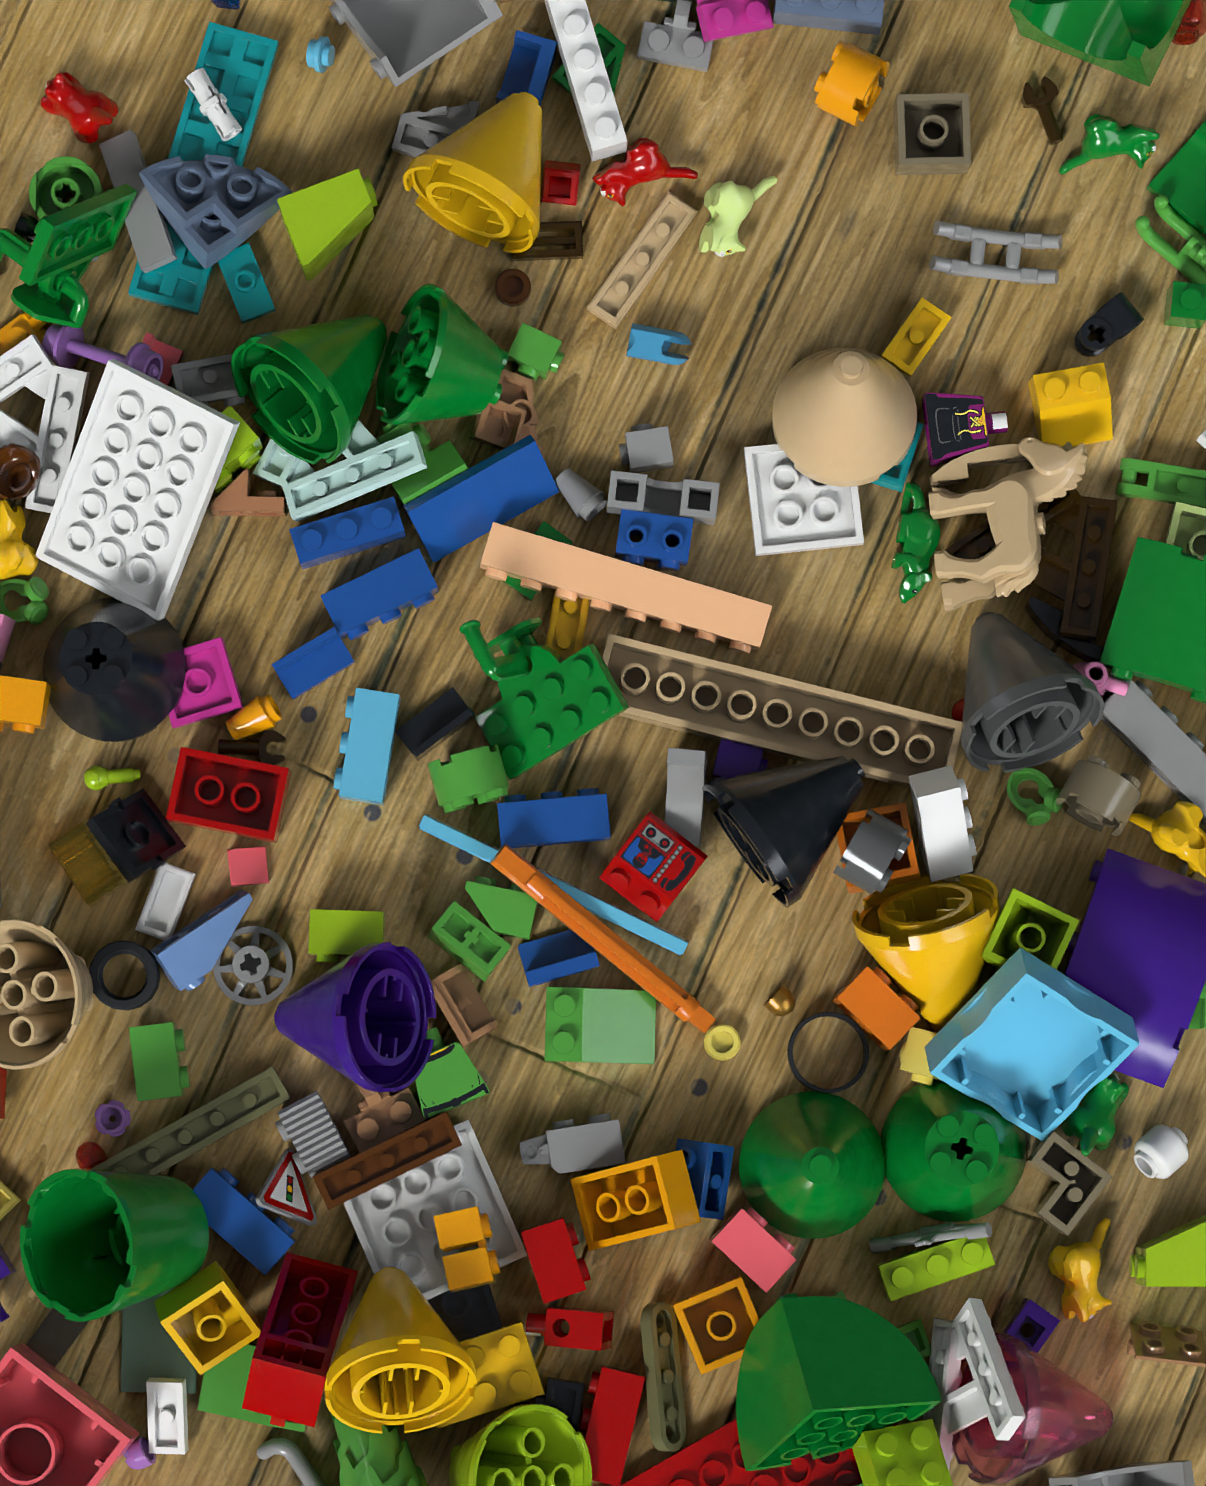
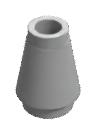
[555,468,607,521]

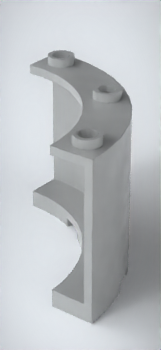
[328,0,503,87]

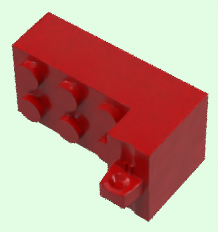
[242,1252,358,1428]

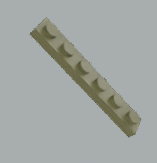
[92,1066,291,1175]

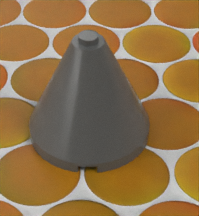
[961,612,1104,773]

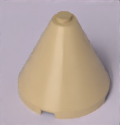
[772,347,917,487]

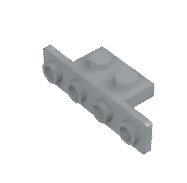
[171,354,249,407]

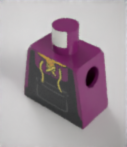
[921,393,1008,467]

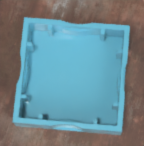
[925,947,1140,1141]

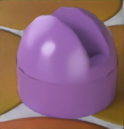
[124,1437,156,1470]

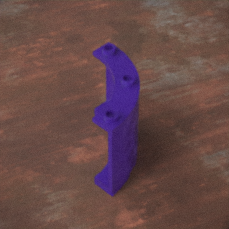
[1063,848,1206,1088]

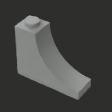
[665,748,708,848]

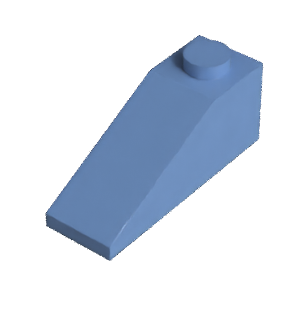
[150,889,253,991]

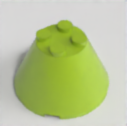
[449,1404,592,1486]

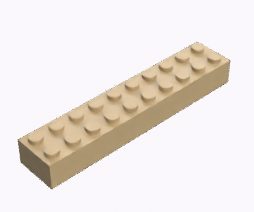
[602,634,962,789]

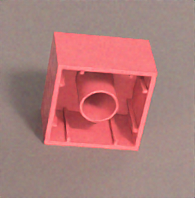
[0,1343,140,1486]

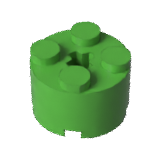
[29,156,105,220]
[427,745,510,814]

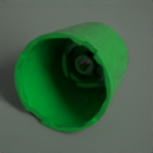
[20,1168,209,1322]

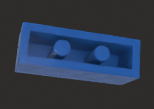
[289,497,406,570]
[321,548,439,640]
[497,788,611,849]
[193,1167,297,1275]

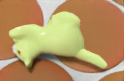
[699,176,778,257]

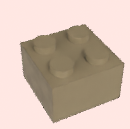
[893,93,971,175]

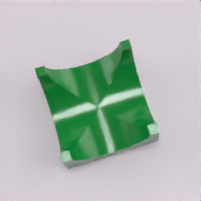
[1009,0,1191,87]

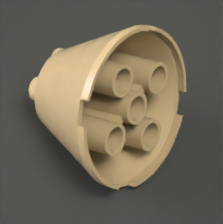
[0,919,94,1070]

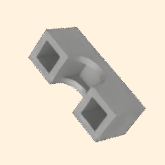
[606,470,720,525]

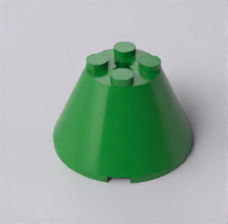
[376,283,508,425]
[881,1079,1027,1222]

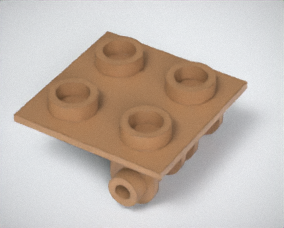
[1127,1321,1206,1367]

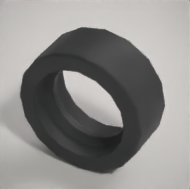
[89,940,161,1011]

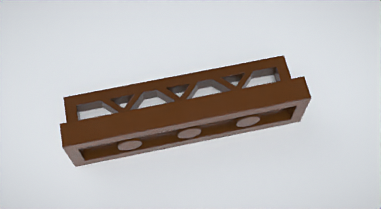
[312,1112,462,1210]

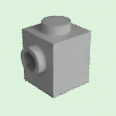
[619,423,674,473]

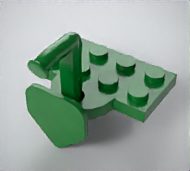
[0,183,137,328]
[459,617,629,780]

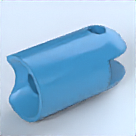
[626,323,692,365]

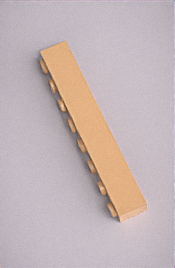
[480,522,772,654]

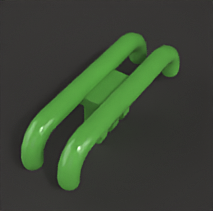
[1135,195,1206,284]

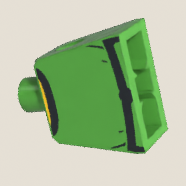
[415,1027,490,1120]

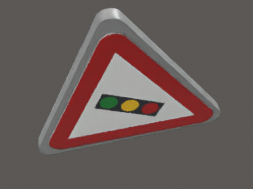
[255,1148,317,1226]

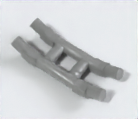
[929,220,1063,285]

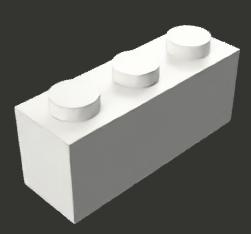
[908,765,977,882]

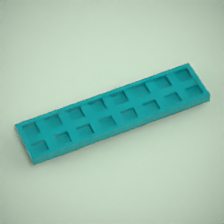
[128,22,279,316]

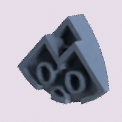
[139,155,293,269]

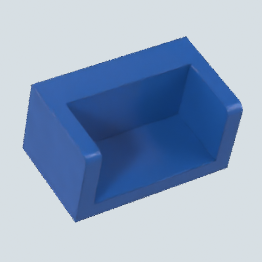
[496,30,557,107]

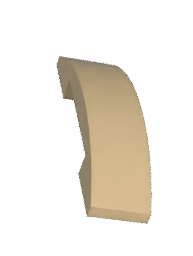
[929,444,1028,488]

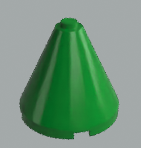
[231,315,387,464]
[738,1091,886,1239]

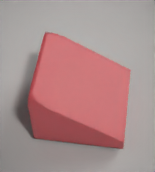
[227,847,269,887]

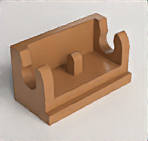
[430,964,498,1047]

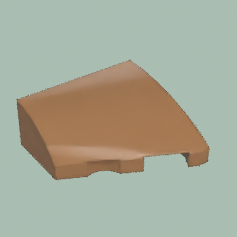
[470,369,543,456]

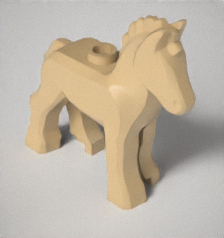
[928,437,1088,612]

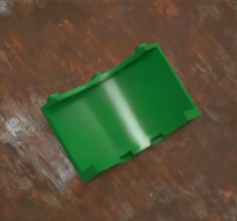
[1100,537,1206,704]

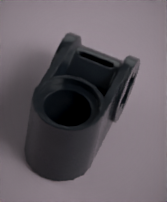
[1074,292,1145,357]

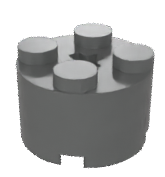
[833,809,912,895]

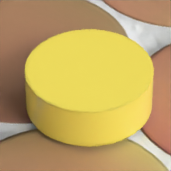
[704,1024,741,1061]

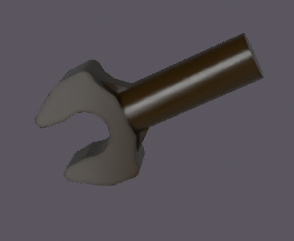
[1021,76,1063,145]
[218,730,286,766]

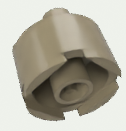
[1056,755,1141,836]

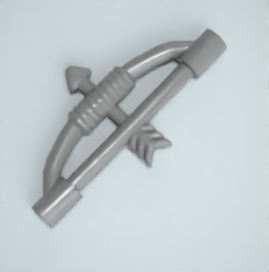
[870,1222,992,1253]

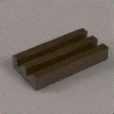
[511,221,583,262]

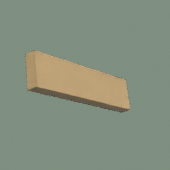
[587,191,698,329]

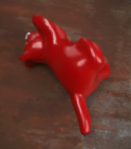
[41,72,118,144]
[592,138,698,207]

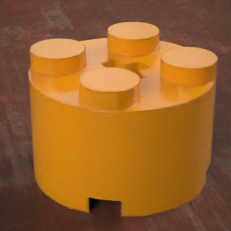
[814,41,890,127]

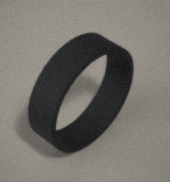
[787,1012,869,1093]

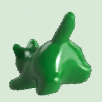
[1059,114,1159,175]
[1061,1073,1130,1156]

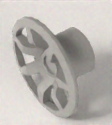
[213,926,293,1005]

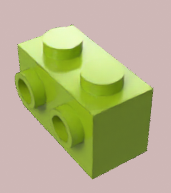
[308,909,385,963]

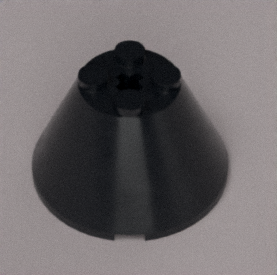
[42,597,187,742]

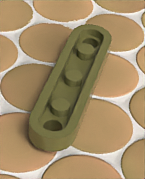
[640,1302,687,1451]

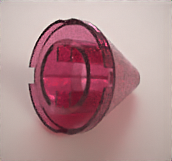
[952,1332,1113,1485]

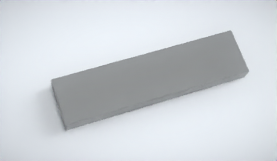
[99,130,178,273]

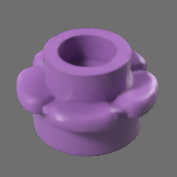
[95,1100,131,1137]

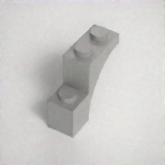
[1048,1460,1195,1486]

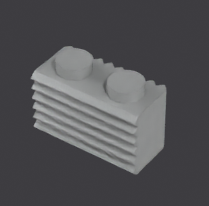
[275,1091,352,1178]

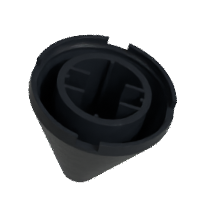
[702,756,865,908]

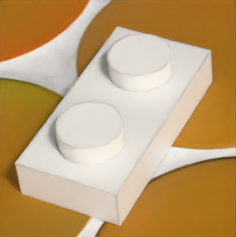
[146,1377,189,1455]

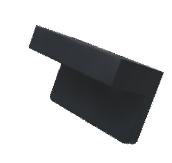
[395,687,475,761]

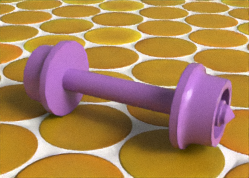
[42,323,163,381]

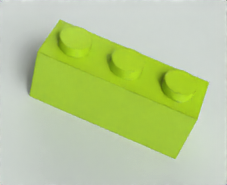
[875,1237,995,1301]

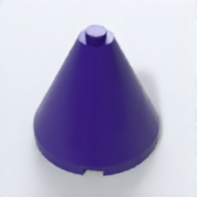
[274,942,436,1092]

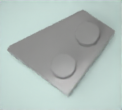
[391,101,480,158]

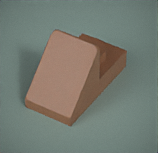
[211,468,286,517]

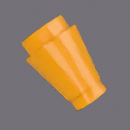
[225,694,282,740]

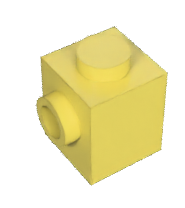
[900,1027,942,1086]

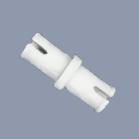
[184,68,242,141]

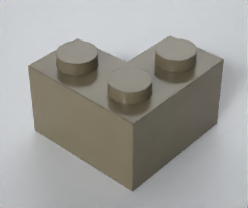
[1026,1131,1112,1236]

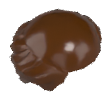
[0,443,41,499]

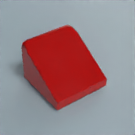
[541,160,581,206]

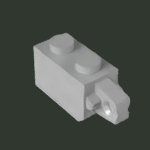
[520,1113,626,1174]

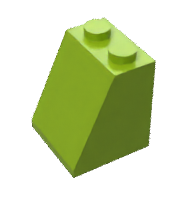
[277,168,378,281]
[981,888,1080,972]
[1129,1215,1206,1287]

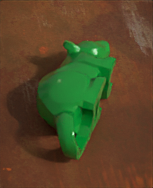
[891,483,941,604]

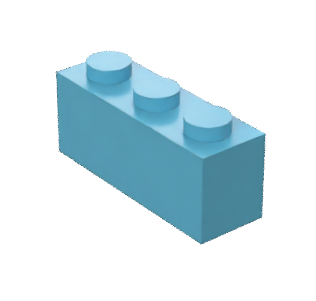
[333,688,401,805]

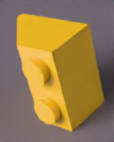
[1028,362,1113,447]

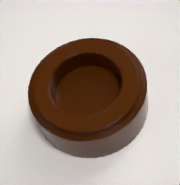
[495,269,531,307]

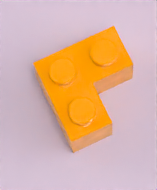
[0,675,51,734]

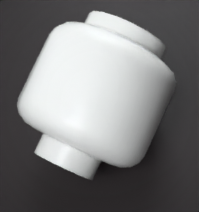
[1134,1124,1189,1179]

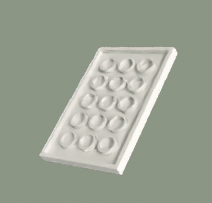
[35,359,240,621]

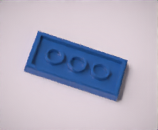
[404,434,559,562]

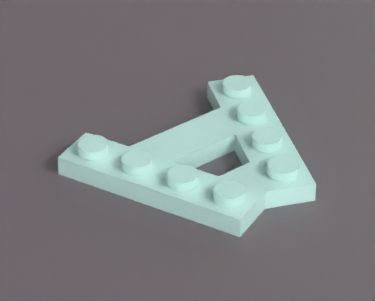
[253,419,428,522]

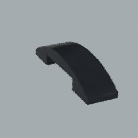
[1024,597,1112,670]

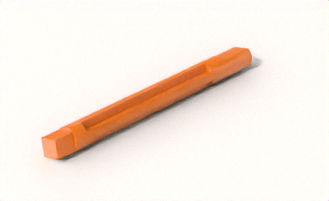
[490,843,716,1033]

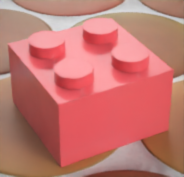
[709,1207,797,1293]

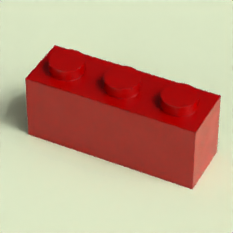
[579,1365,645,1486]

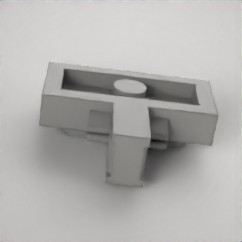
[637,0,713,72]

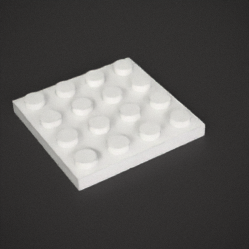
[344,1120,528,1300]

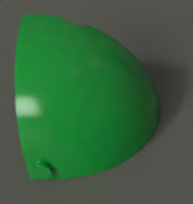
[736,1293,942,1471]

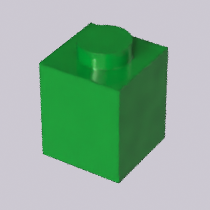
[1164,281,1206,329]

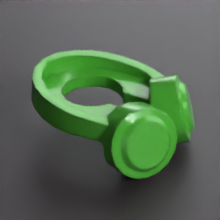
[0,577,49,625]
[1007,768,1063,826]

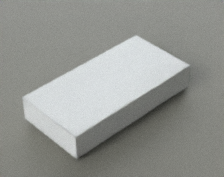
[135,863,196,941]

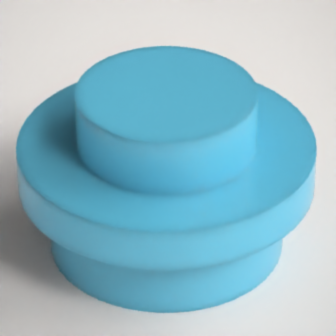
[306,36,335,73]

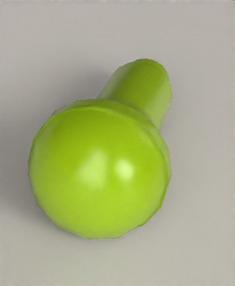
[84,765,140,791]

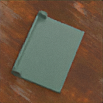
[121,1288,197,1394]

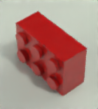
[166,747,292,843]

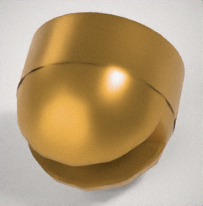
[763,984,796,1016]

